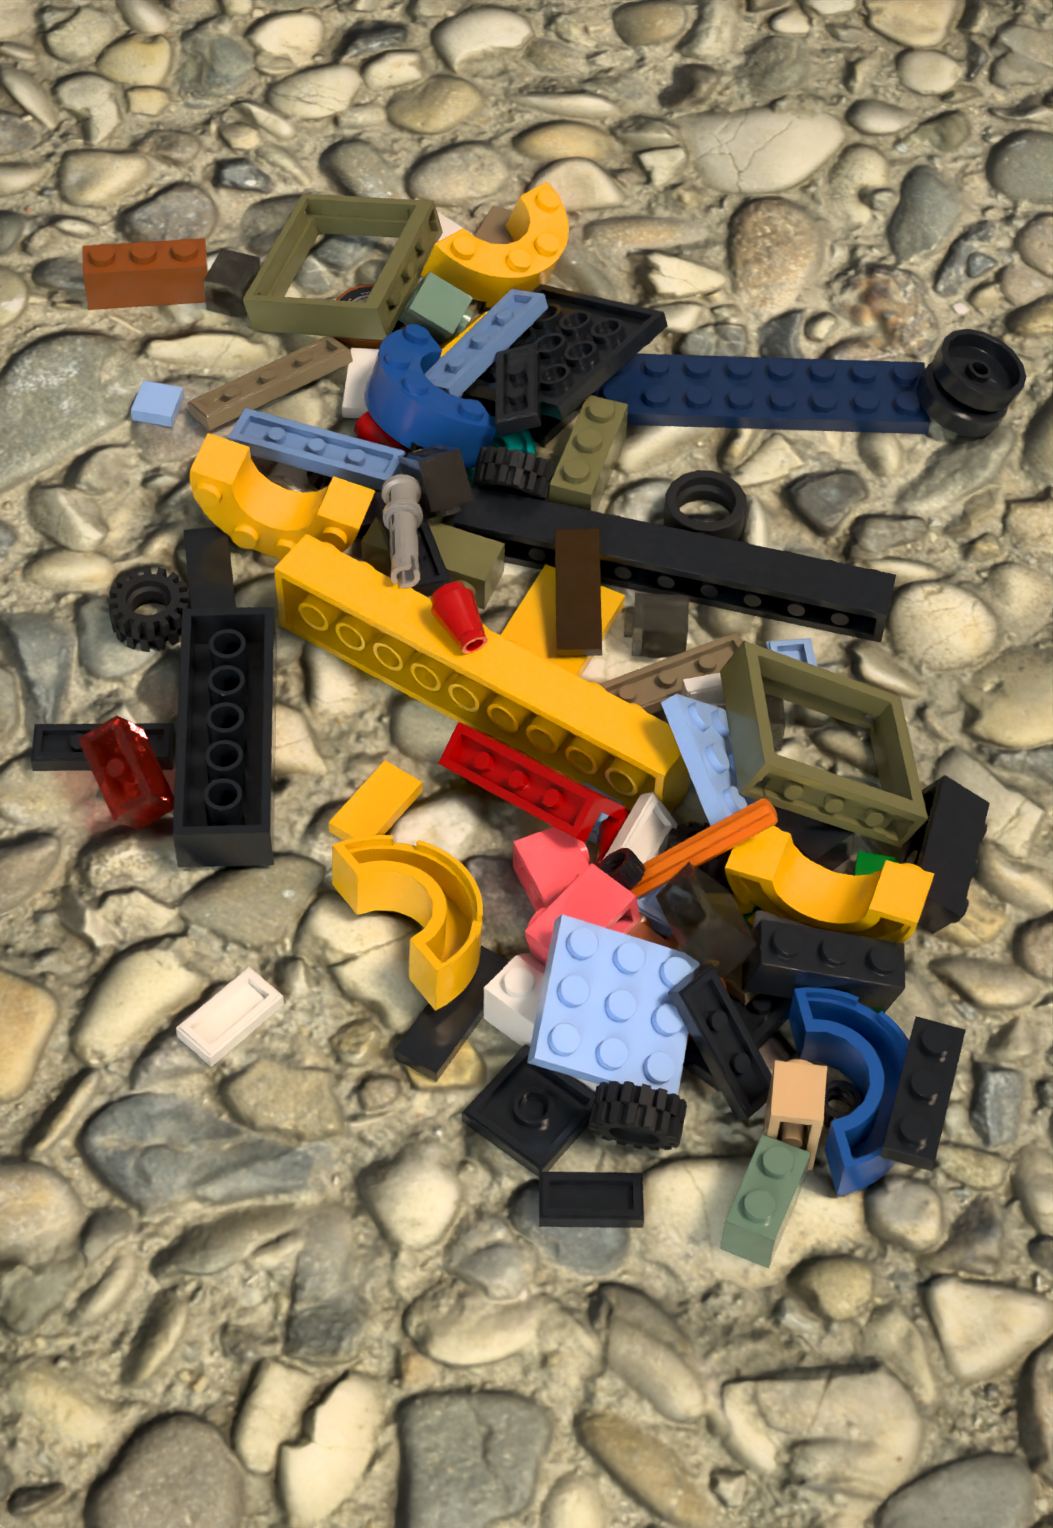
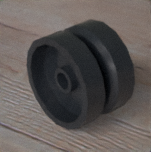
[916,329,1026,437]

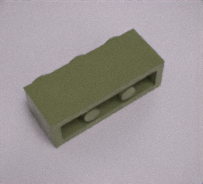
[549,395,628,512]
[361,517,505,609]

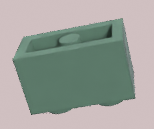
[398,272,473,345]
[720,1134,811,1268]

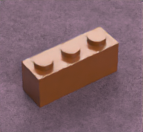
[82,238,211,310]

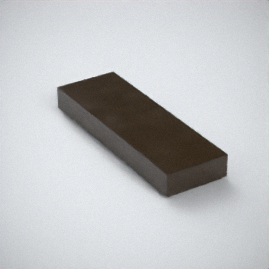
[555,528,602,657]

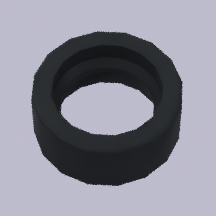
[664,470,747,541]

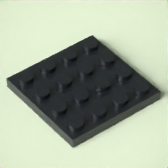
[463,284,668,420]

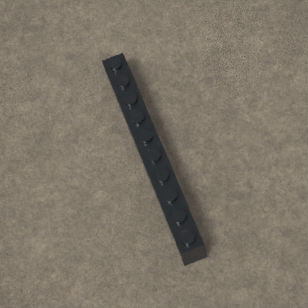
[453,484,896,643]

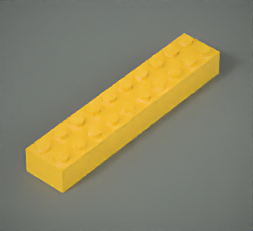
[274,534,690,815]

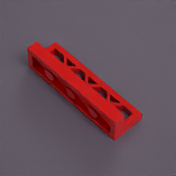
[438,721,626,842]

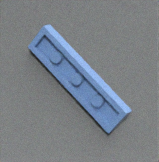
[424,289,548,397]
[228,408,405,491]

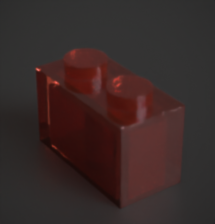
[78,715,174,830]

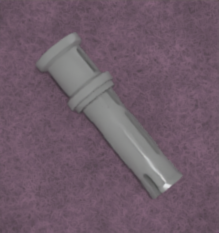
[382,474,423,588]

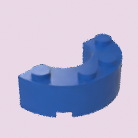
[364,324,497,468]
[788,987,909,1196]

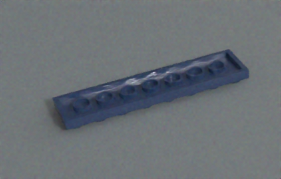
[594,353,930,434]

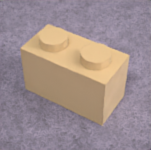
[763,1059,827,1170]

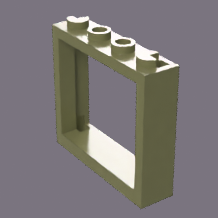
[243,194,443,340]
[720,641,928,848]

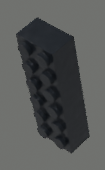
[173,607,277,867]

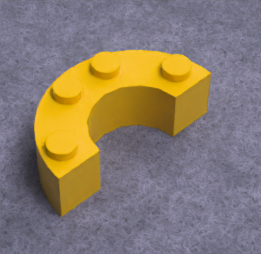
[421,182,569,308]
[189,433,375,561]
[725,826,934,943]
[332,835,483,1011]

